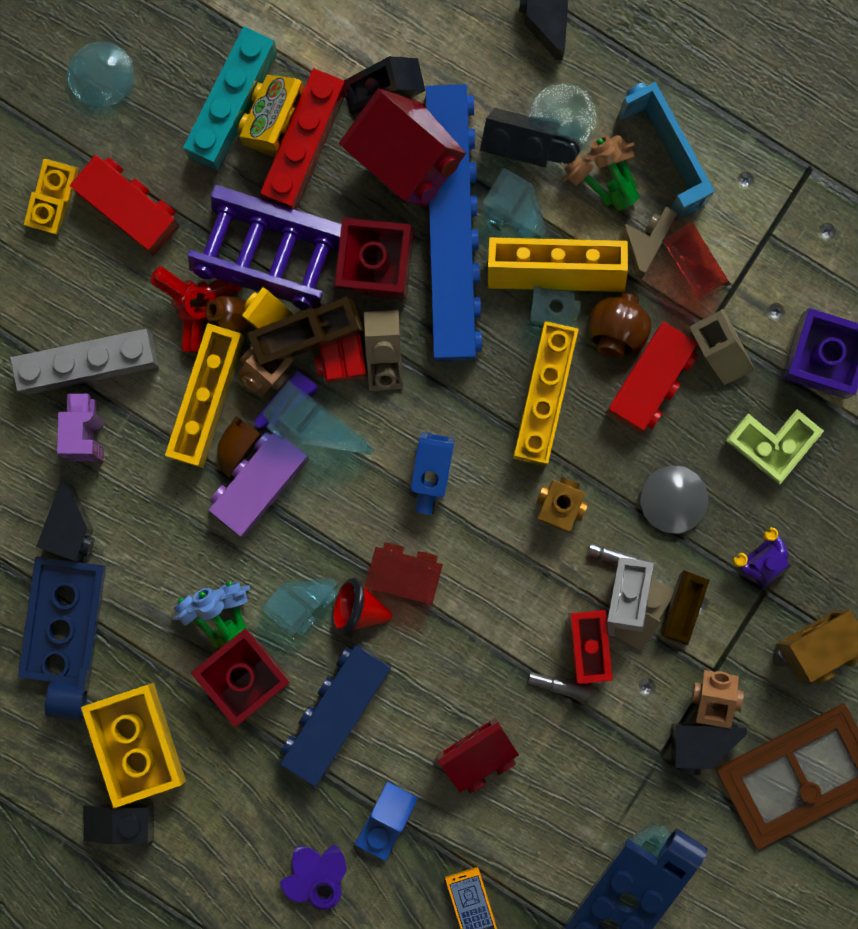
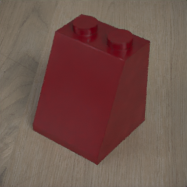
[339,88,467,207]

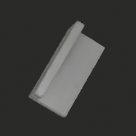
[607,557,654,637]

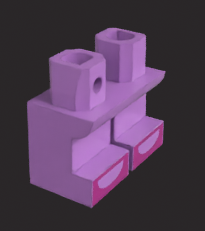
[57,394,104,461]

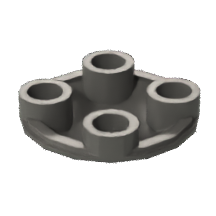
[640,465,709,534]

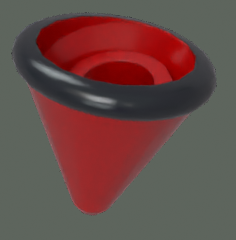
[332,578,392,635]

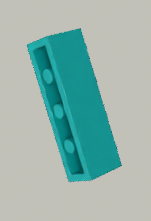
[183,26,278,171]

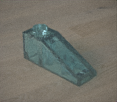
[263,381,375,455]

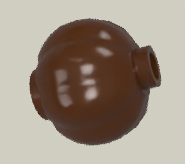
[587,293,651,359]

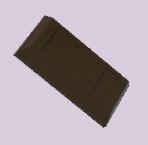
[661,570,710,645]

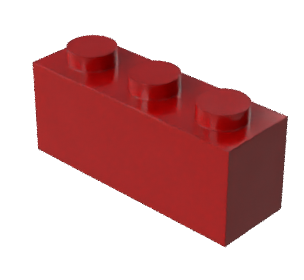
[69,154,179,256]
[606,321,698,434]

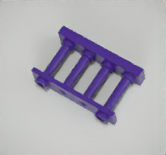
[188,185,342,310]

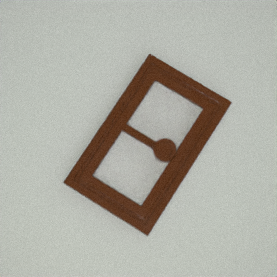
[715,703,858,850]

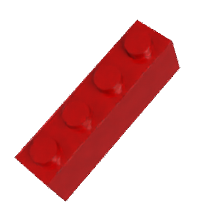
[260,68,346,210]

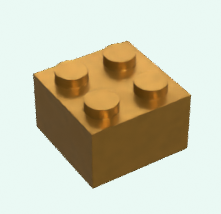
[776,610,858,685]

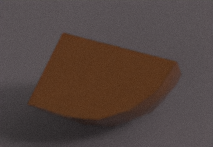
[217,416,262,479]

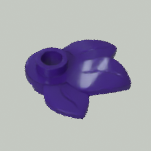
[280,844,346,910]

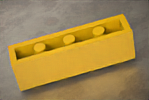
[488,237,628,292]
[165,323,245,469]

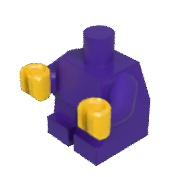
[732,527,791,588]

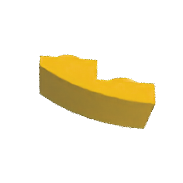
[24,159,79,234]
[242,287,294,329]

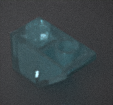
[482,167,546,239]
[261,578,339,636]

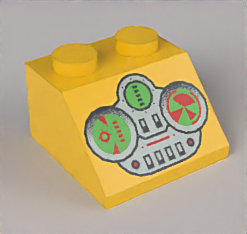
[237,75,304,158]

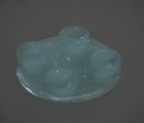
[67,41,134,109]
[529,82,597,145]

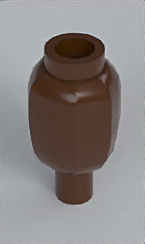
[205,296,250,330]

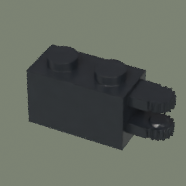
[480,108,582,168]

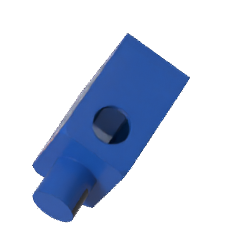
[410,432,455,514]

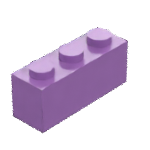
[209,430,309,537]

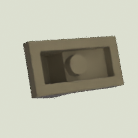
[622,207,678,279]
[615,578,674,651]

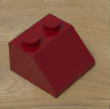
[335,218,414,300]
[191,628,292,727]
[437,717,519,794]

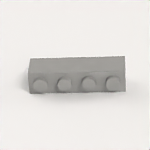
[10,329,159,395]

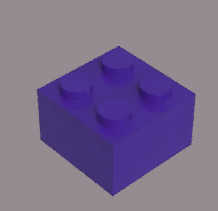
[781,308,858,399]

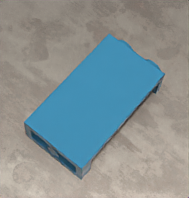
[618,82,715,221]

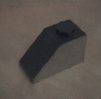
[519,0,568,60]
[345,56,426,113]
[36,482,95,562]
[671,723,747,775]
[83,803,154,844]

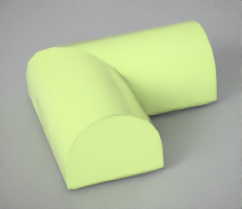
[725,409,824,485]

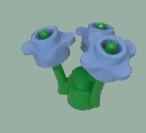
[171,581,250,648]

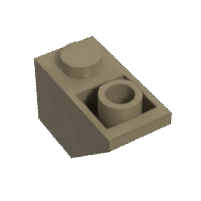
[690,309,755,385]
[364,310,403,391]

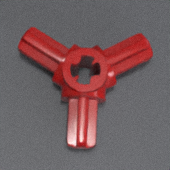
[150,266,242,353]

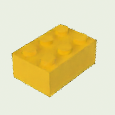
[81,683,186,809]

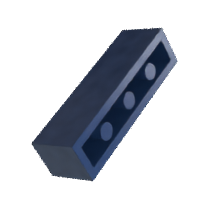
[280,644,392,787]

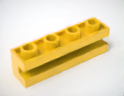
[513,321,579,467]

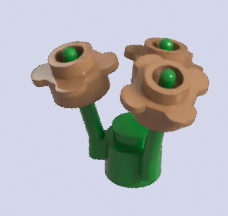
[561,135,640,211]

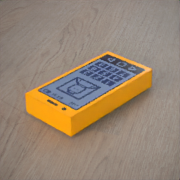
[445,867,497,929]

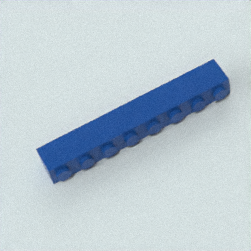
[426,84,482,362]

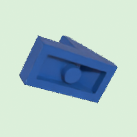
[355,781,418,861]

